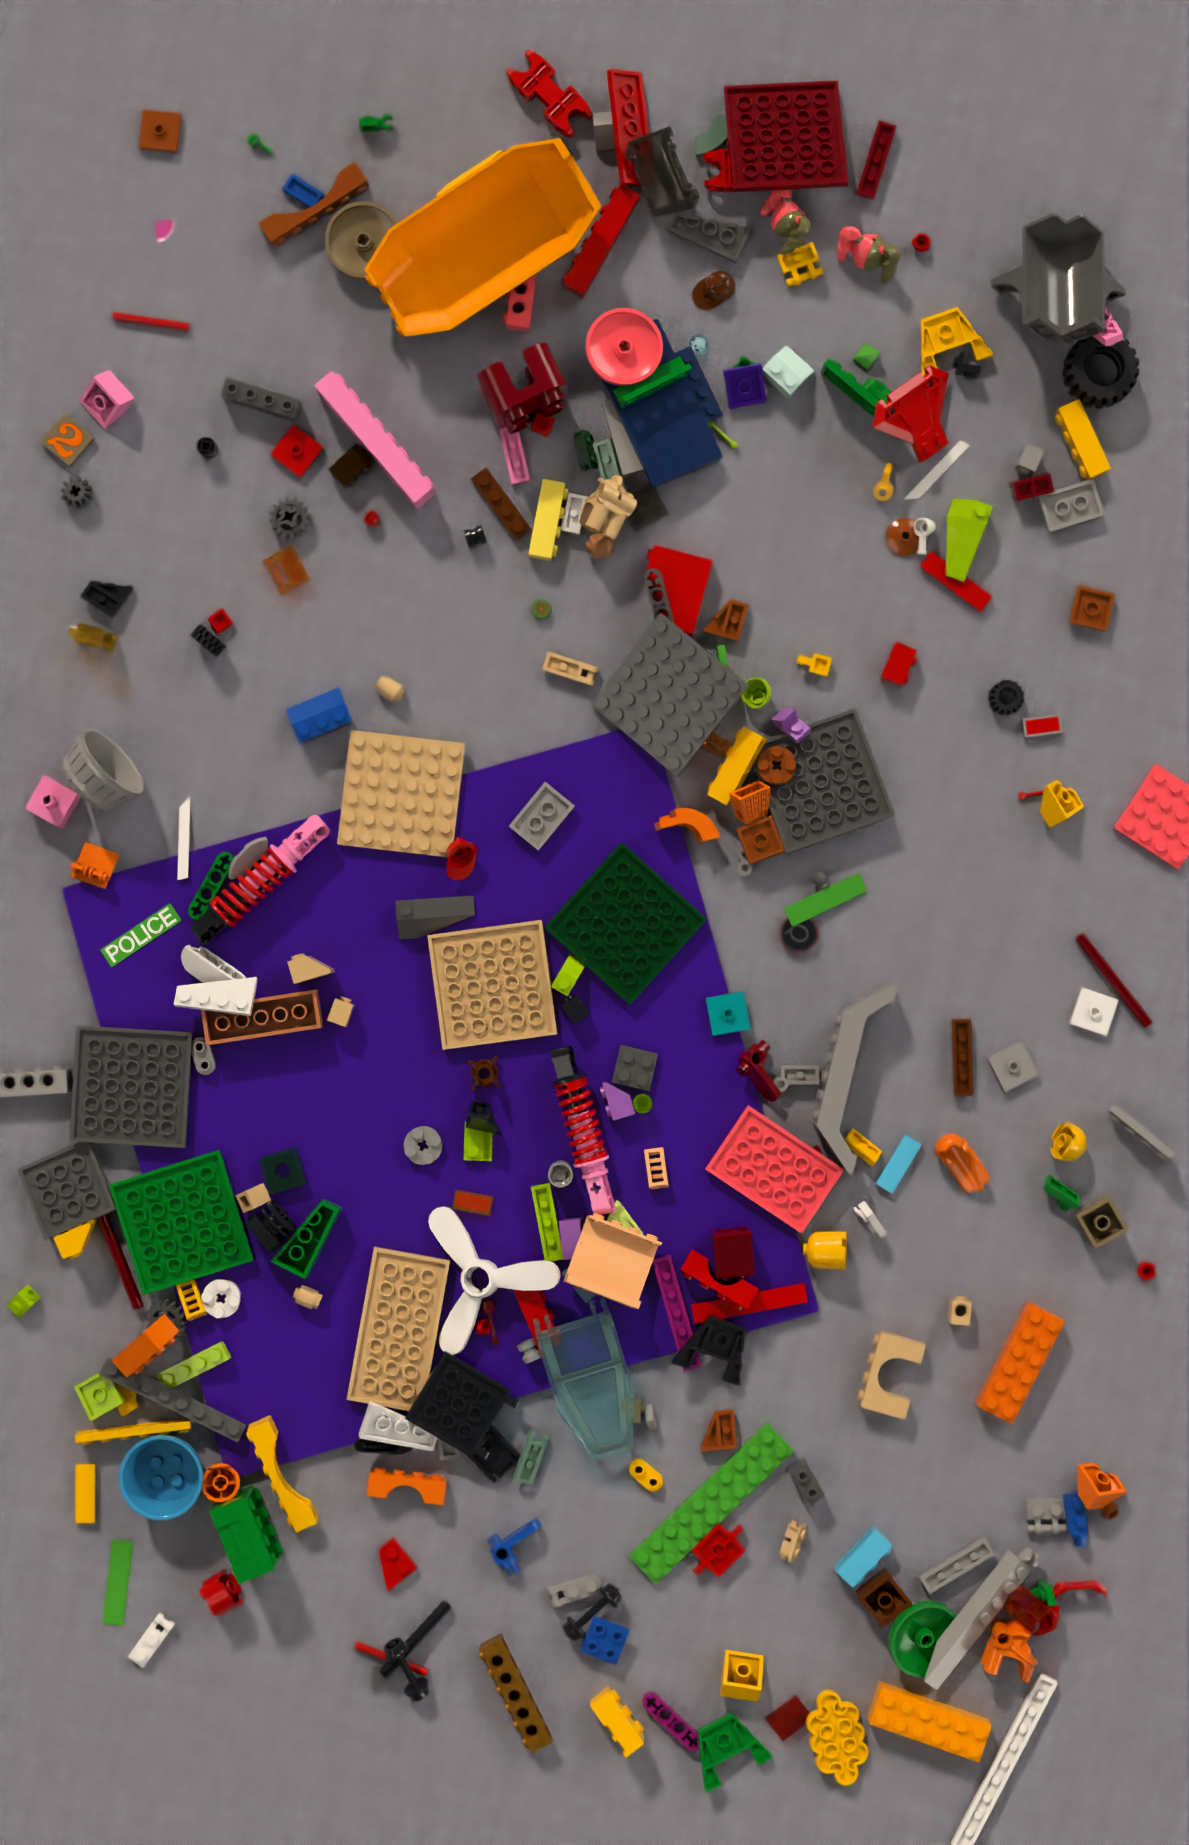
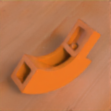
[654,808,720,844]

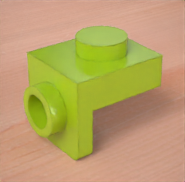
[6,1285,41,1319]

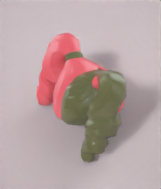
[760,190,811,256]
[836,226,901,285]

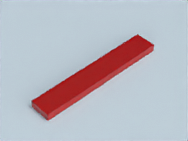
[691,1283,808,1324]

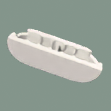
[181,945,246,983]

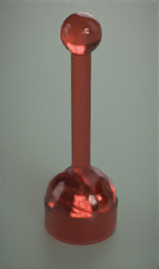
[480,1298,499,1345]

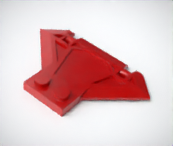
[872,365,949,462]

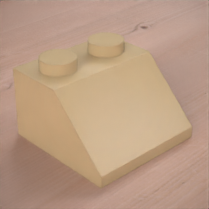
[287,953,335,984]

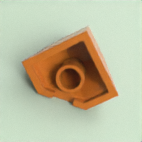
[1077,1463,1127,1510]

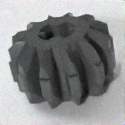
[60,476,94,509]

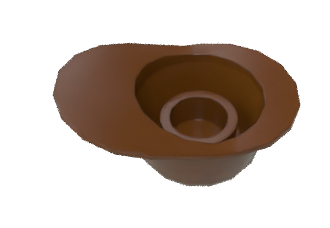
[692,271,735,310]

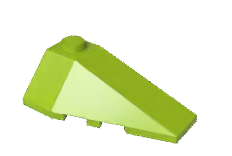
[946,499,993,582]

